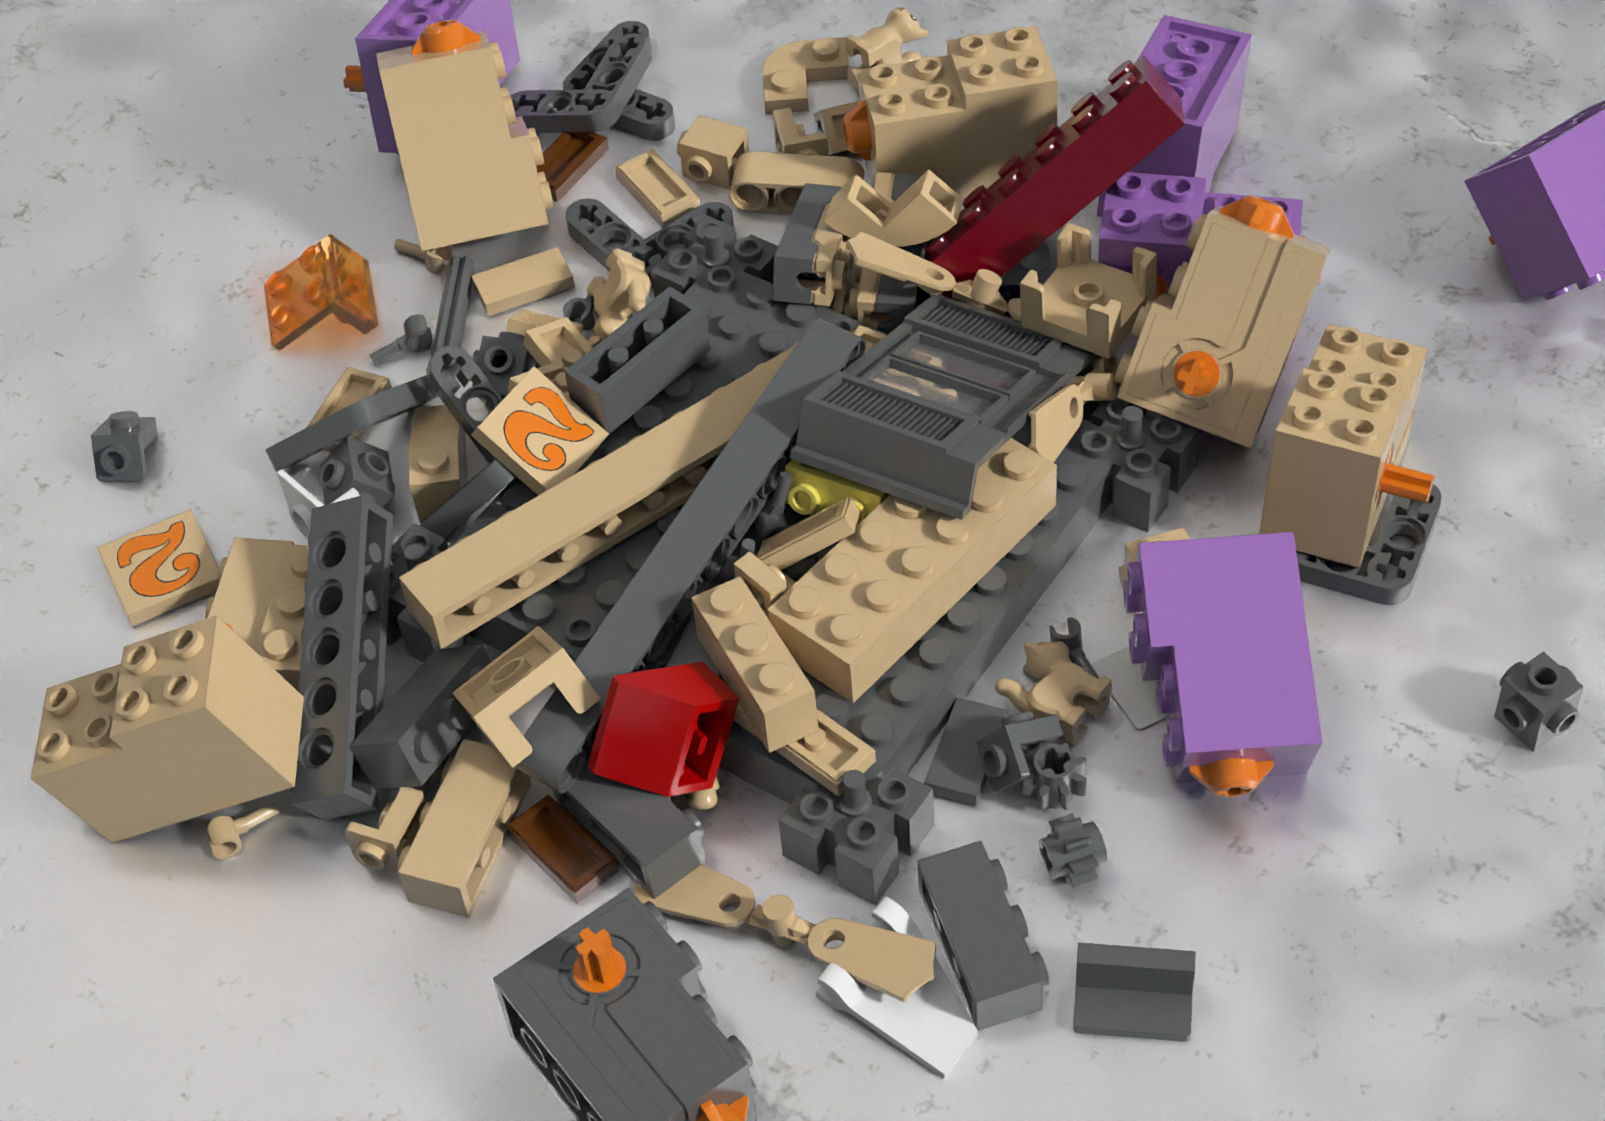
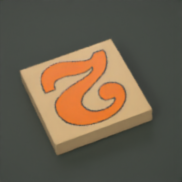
[471,367,609,496]
[97,509,219,627]

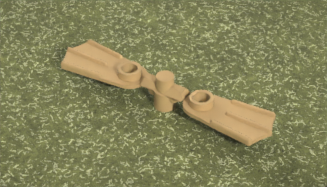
[846,232,1096,357]
[1028,328,1139,463]
[633,865,936,1002]

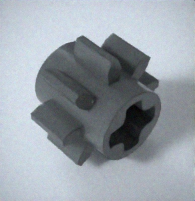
[1021,742,1087,811]
[1038,813,1107,887]

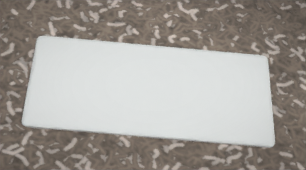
[1091,647,1168,730]

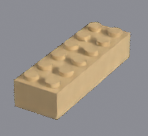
[767,438,1057,703]

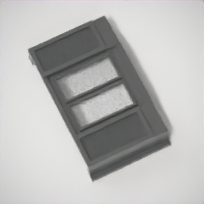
[790,294,1094,520]

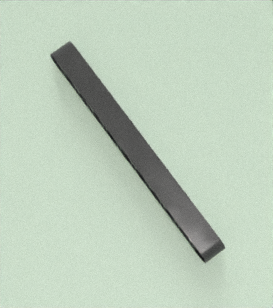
[514,318,866,794]

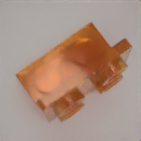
[264,234,379,351]

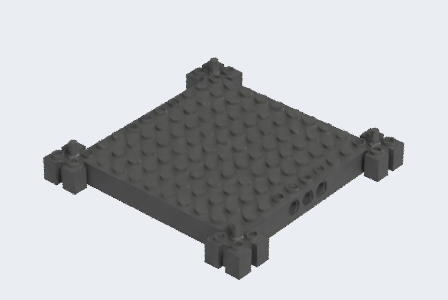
[387,214,1200,905]

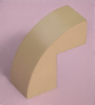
[823,169,964,247]

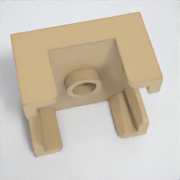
[1020,223,1157,358]
[452,626,601,768]

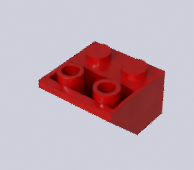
[587,661,740,797]

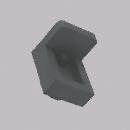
[91,411,157,481]
[976,711,1063,792]

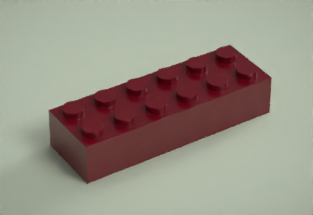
[924,55,1185,303]

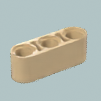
[729,151,865,215]

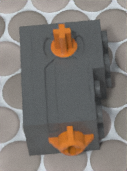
[493,887,758,1121]

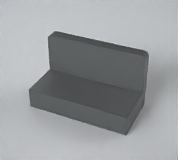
[1073,942,1196,1042]

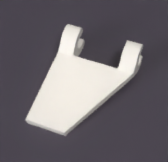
[816,897,978,1079]

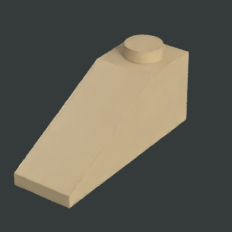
[408,405,467,523]

